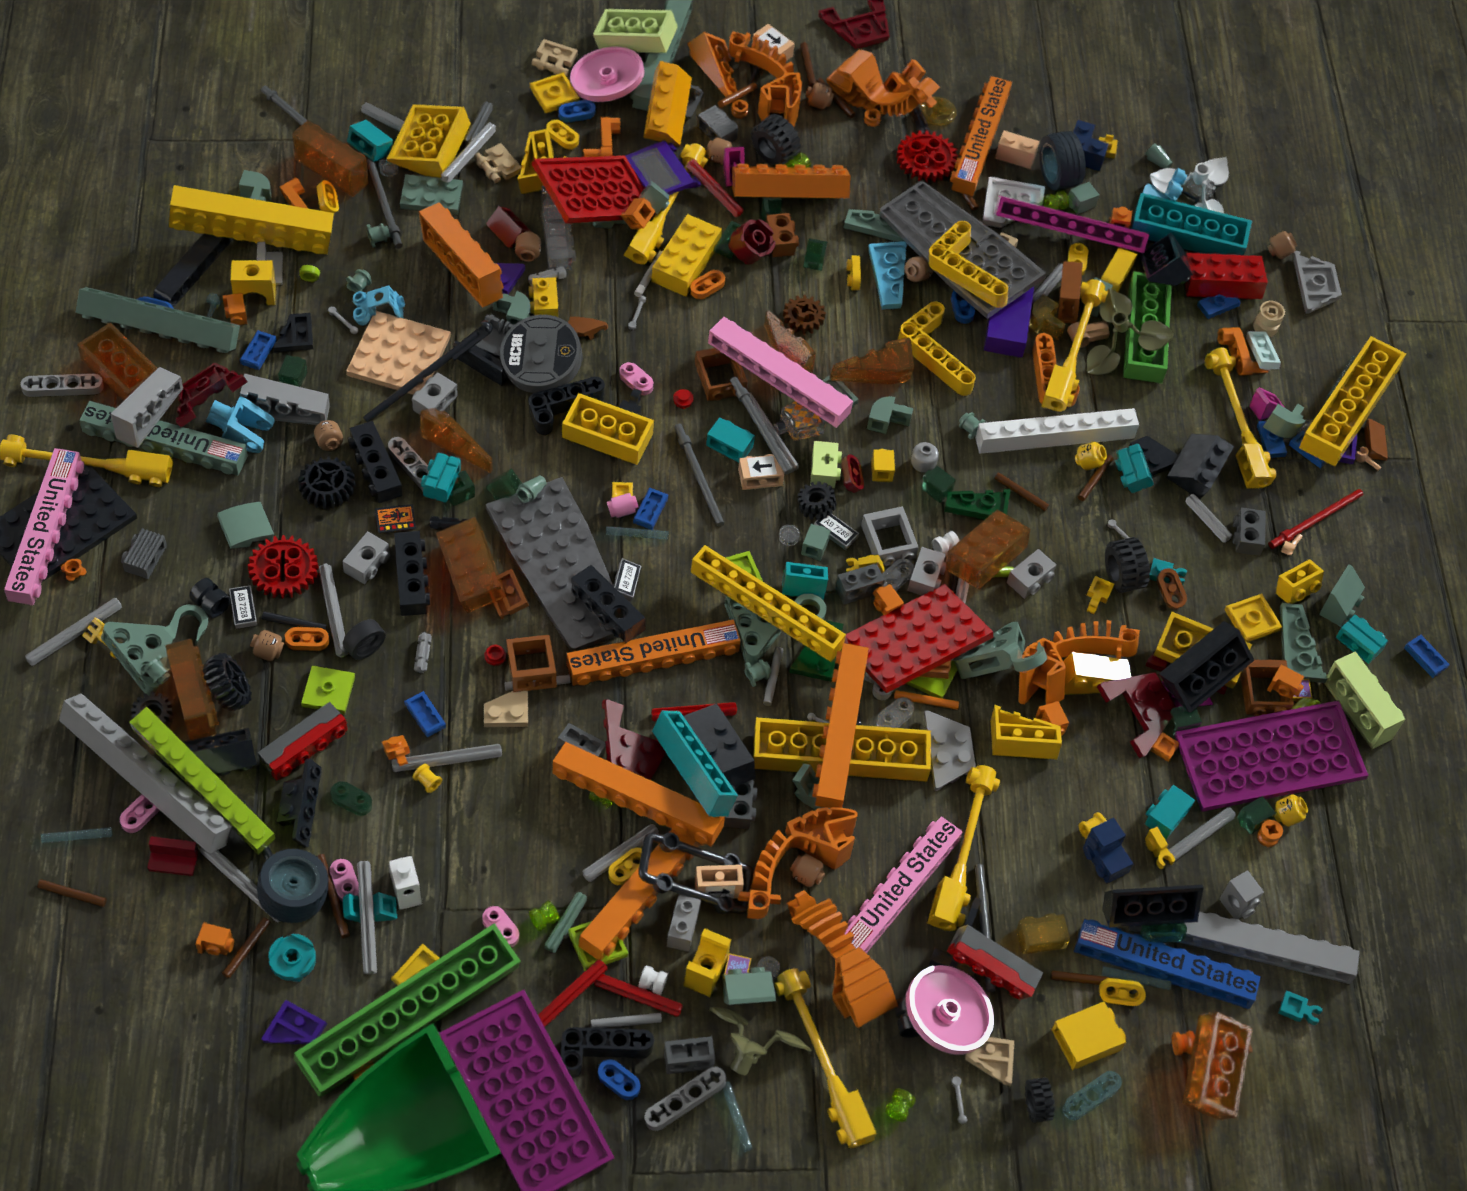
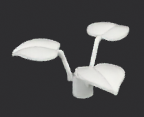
[1150,157,1229,213]

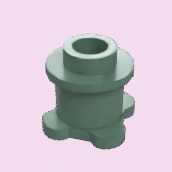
[366,223,390,248]
[346,269,372,293]
[959,412,986,439]
[141,655,171,684]
[744,659,771,687]

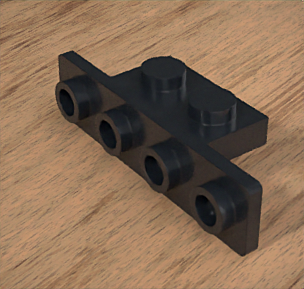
[277,758,322,848]

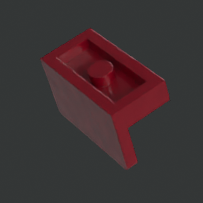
[486,206,532,248]
[147,836,199,876]

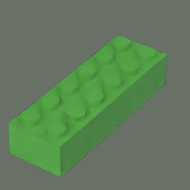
[1123,272,1171,383]

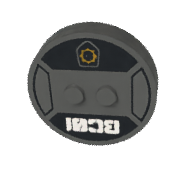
[500,315,583,393]

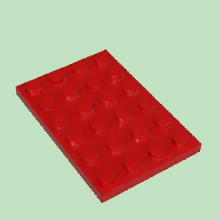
[531,156,659,223]
[844,584,994,693]

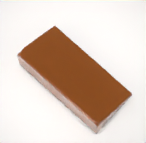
[1364,419,1388,460]

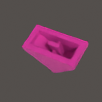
[723,147,745,186]
[1249,387,1285,421]

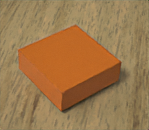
[1150,732,1179,762]

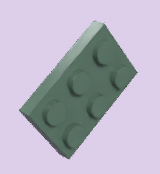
[400,174,463,215]

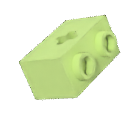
[810,441,842,488]

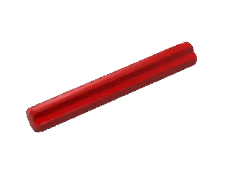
[686,159,744,217]
[651,702,737,721]
[538,959,607,1027]
[594,974,683,1017]

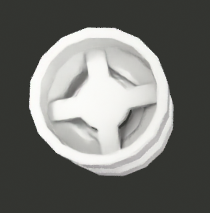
[932,531,961,556]
[638,965,668,995]

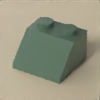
[1319,564,1365,627]
[722,967,776,1005]

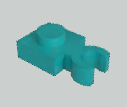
[1149,558,1187,585]
[1278,991,1323,1025]

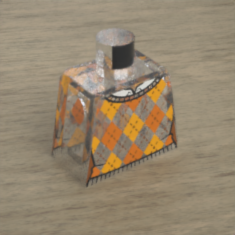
[774,401,826,441]

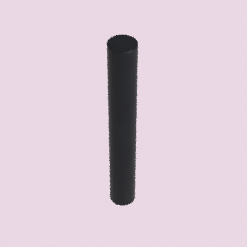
[262,611,327,630]

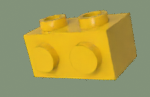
[528,277,558,317]
[1276,559,1324,604]

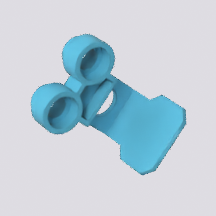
[1142,168,1187,201]
[353,285,405,325]

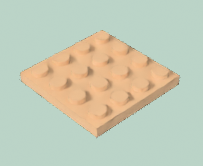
[346,311,451,395]

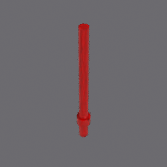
[1268,489,1363,549]

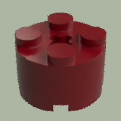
[729,219,775,265]

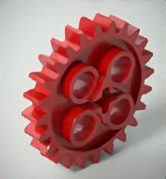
[896,130,958,182]
[248,535,319,599]

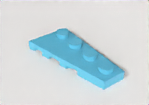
[868,241,907,310]

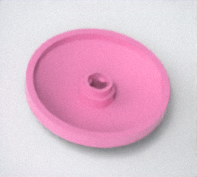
[570,47,644,102]
[906,965,994,1055]

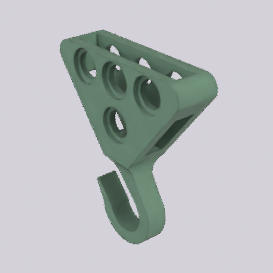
[724,594,826,665]
[101,604,208,696]
[953,622,1047,679]

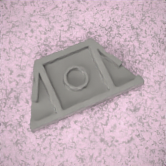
[1292,251,1342,314]
[923,711,976,791]

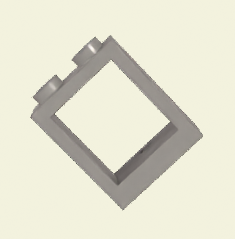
[861,506,918,566]

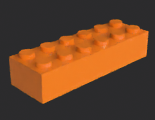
[732,164,851,198]
[419,202,504,308]

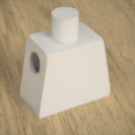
[389,856,422,910]

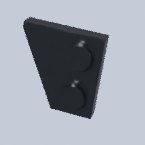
[274,313,314,353]
[1129,436,1179,476]

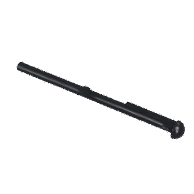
[363,320,493,423]

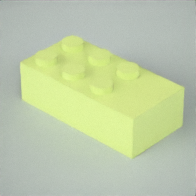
[593,9,678,53]
[1324,651,1405,749]

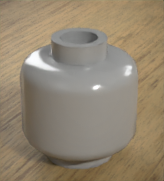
[911,442,939,473]

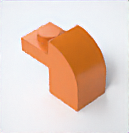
[883,59,926,93]

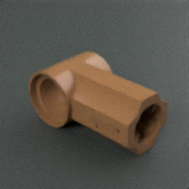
[1067,321,1109,348]

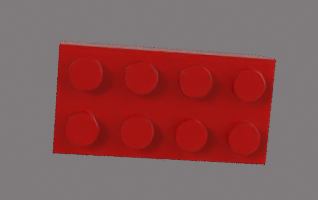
[1184,253,1268,299]

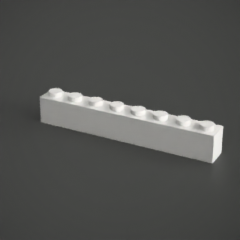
[975,408,1139,454]

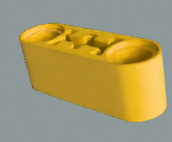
[1101,247,1137,292]

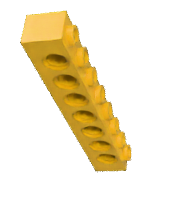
[691,545,846,662]

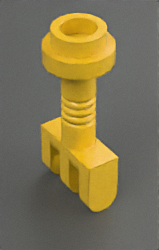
[82,618,122,658]

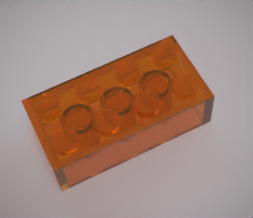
[292,120,368,197]
[77,322,158,401]
[945,510,1031,589]
[436,517,506,613]
[165,639,219,740]
[1182,1012,1253,1120]

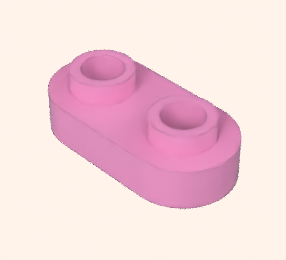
[619,362,653,395]
[120,795,159,833]
[330,859,359,902]
[483,906,519,948]

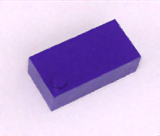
[984,287,1034,358]

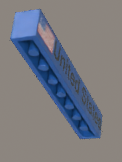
[1074,919,1261,1009]

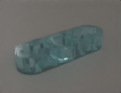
[1063,1071,1122,1120]

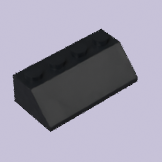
[1139,232,1193,286]
[1159,621,1254,713]
[161,728,257,783]
[1102,885,1204,928]

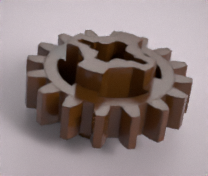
[783,295,826,334]

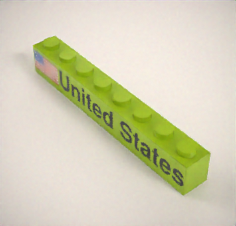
[130,707,275,855]

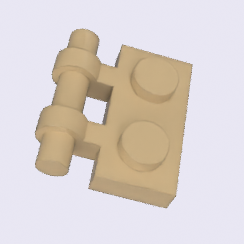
[532,39,578,76]
[474,143,522,183]

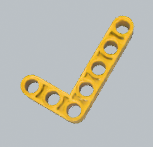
[929,221,1008,308]
[898,301,976,396]

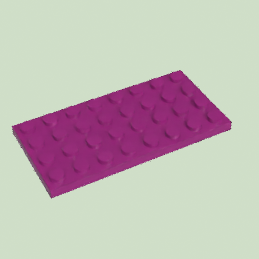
[1175,700,1368,812]
[439,990,615,1191]

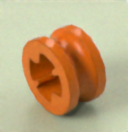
[731,100,748,118]
[864,108,881,127]

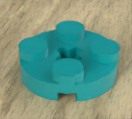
[269,934,316,982]

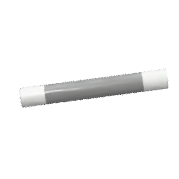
[634,250,663,297]

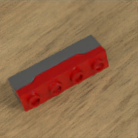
[258,702,348,781]
[947,925,1043,1000]

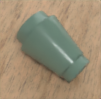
[1145,143,1173,169]
[516,475,547,503]

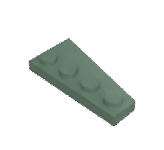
[844,209,904,242]
[1280,603,1327,683]

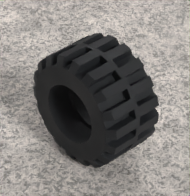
[751,114,801,167]
[1105,537,1150,593]

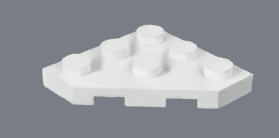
[982,177,1045,228]

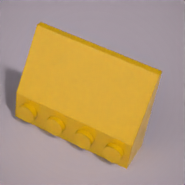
[387,105,471,178]

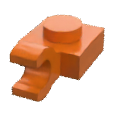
[382,735,410,766]

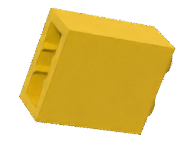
[1051,1002,1126,1070]

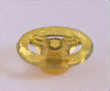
[920,97,956,126]

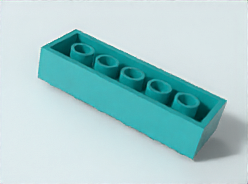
[1131,193,1252,255]

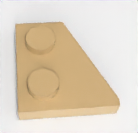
[484,691,528,727]
[965,1037,1014,1086]

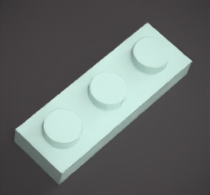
[1246,331,1281,370]

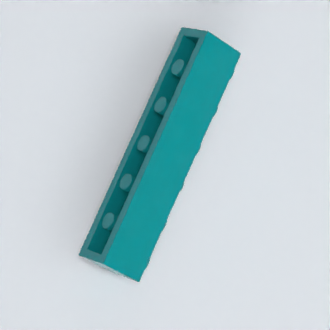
[652,710,738,817]

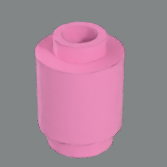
[607,493,639,518]

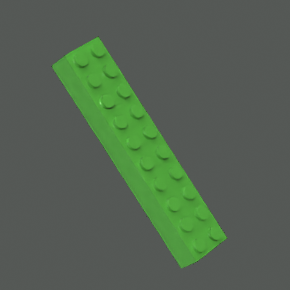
[294,923,521,1098]

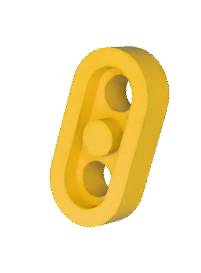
[546,120,579,149]
[317,180,339,214]
[1067,243,1088,276]
[847,255,861,291]
[608,848,642,885]
[1099,978,1146,1006]

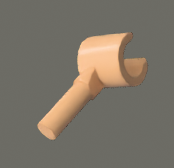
[1356,446,1381,471]
[1281,534,1302,556]

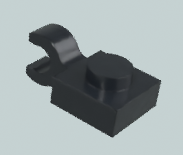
[619,388,642,415]

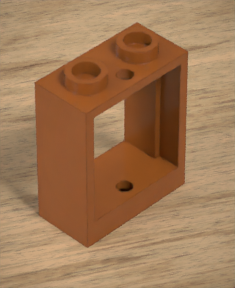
[1057,261,1083,323]
[695,348,748,401]
[506,635,557,692]
[1240,660,1294,716]

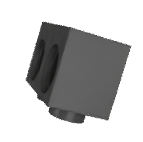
[1233,508,1266,556]
[835,563,885,605]
[554,723,606,759]
[724,780,757,829]
[664,1036,715,1074]

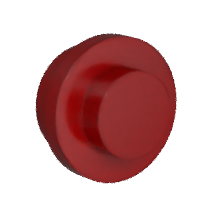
[673,389,693,409]
[484,645,506,666]

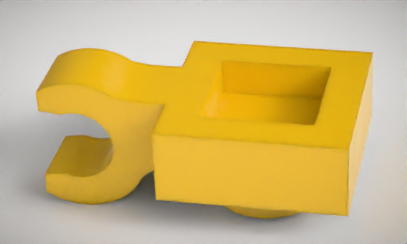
[846,555,884,573]
[1086,576,1114,614]
[1145,827,1175,869]

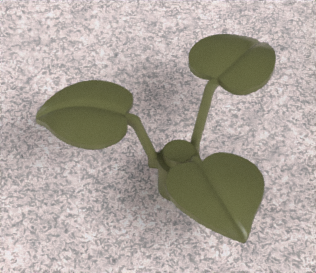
[1087,288,1174,376]
[708,1007,812,1075]

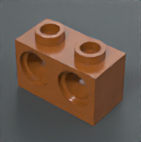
[766,213,799,257]

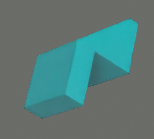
[343,892,397,923]

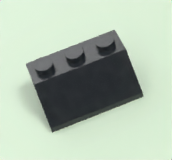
[1166,434,1234,500]

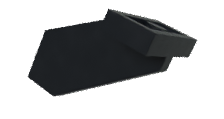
[928,897,982,978]

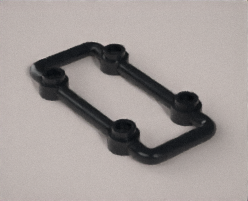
[638,832,754,914]

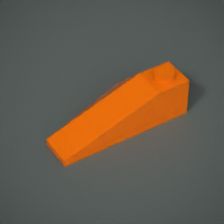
[687,32,737,97]

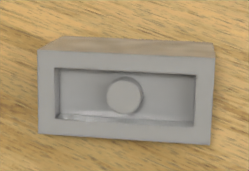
[257,242,283,285]

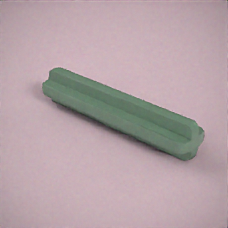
[545,892,587,953]

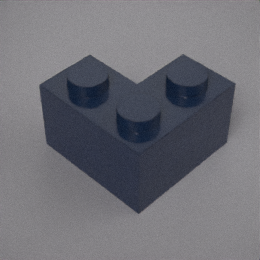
[1073,120,1109,171]
[1083,817,1134,884]

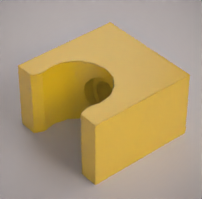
[231,260,276,305]
[684,929,731,997]

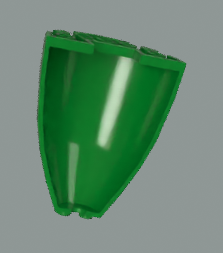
[296,1024,501,1191]

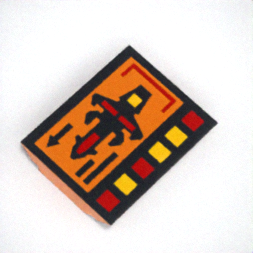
[375,504,416,533]

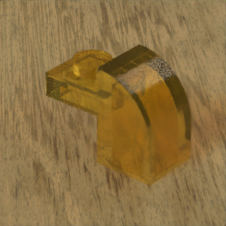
[1029,294,1066,340]

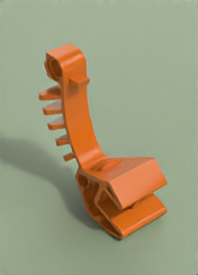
[728,31,802,128]
[826,49,940,117]
[1018,620,1140,705]
[738,807,858,919]
[787,890,898,1028]

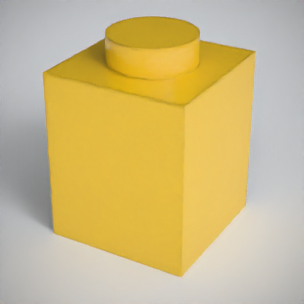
[871,449,895,482]

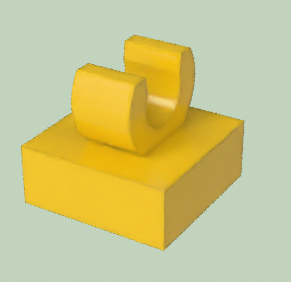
[1099,134,1118,159]

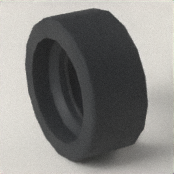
[343,619,386,660]

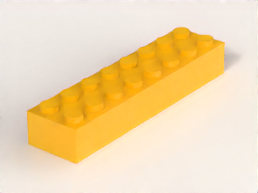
[169,185,334,254]
[1299,336,1406,466]
[753,717,931,782]

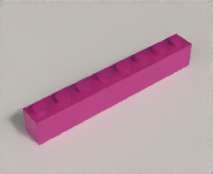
[994,195,1149,253]

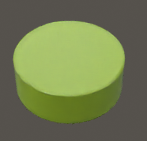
[299,265,320,282]

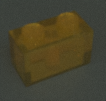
[1016,913,1070,954]

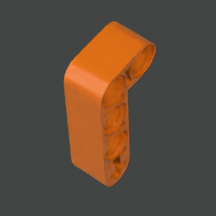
[1032,333,1080,407]

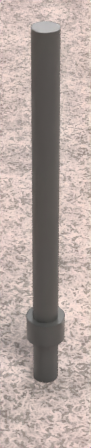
[366,159,403,249]
[730,377,792,474]
[674,423,724,527]
[974,864,995,992]

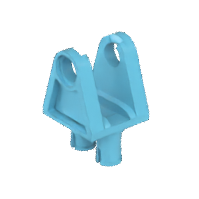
[206,396,275,453]

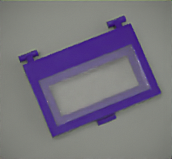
[625,140,701,195]

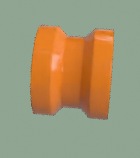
[1257,820,1283,847]
[1172,1031,1196,1056]

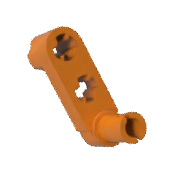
[583,117,620,157]
[279,178,308,209]
[1217,327,1269,375]

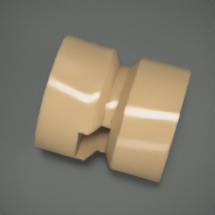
[1253,301,1285,337]

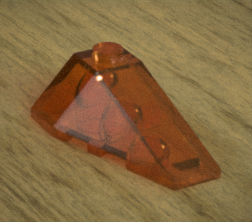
[764,311,816,373]
[829,337,914,384]
[420,408,493,473]

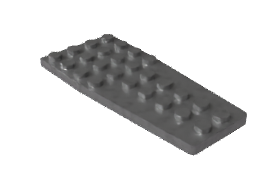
[880,181,1046,319]
[486,477,621,652]

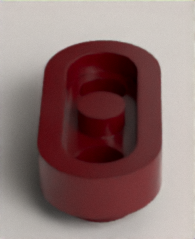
[841,454,864,493]

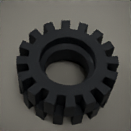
[798,481,836,520]
[131,692,174,728]
[1025,1077,1055,1123]

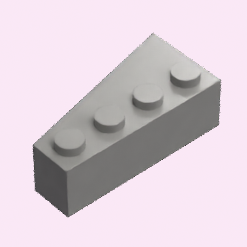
[111,367,183,448]
[240,374,330,425]

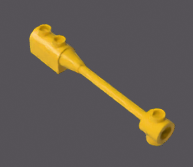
[624,144,708,264]
[1041,279,1108,411]
[1205,348,1276,488]
[0,434,173,487]
[927,765,1000,931]
[775,968,876,1148]

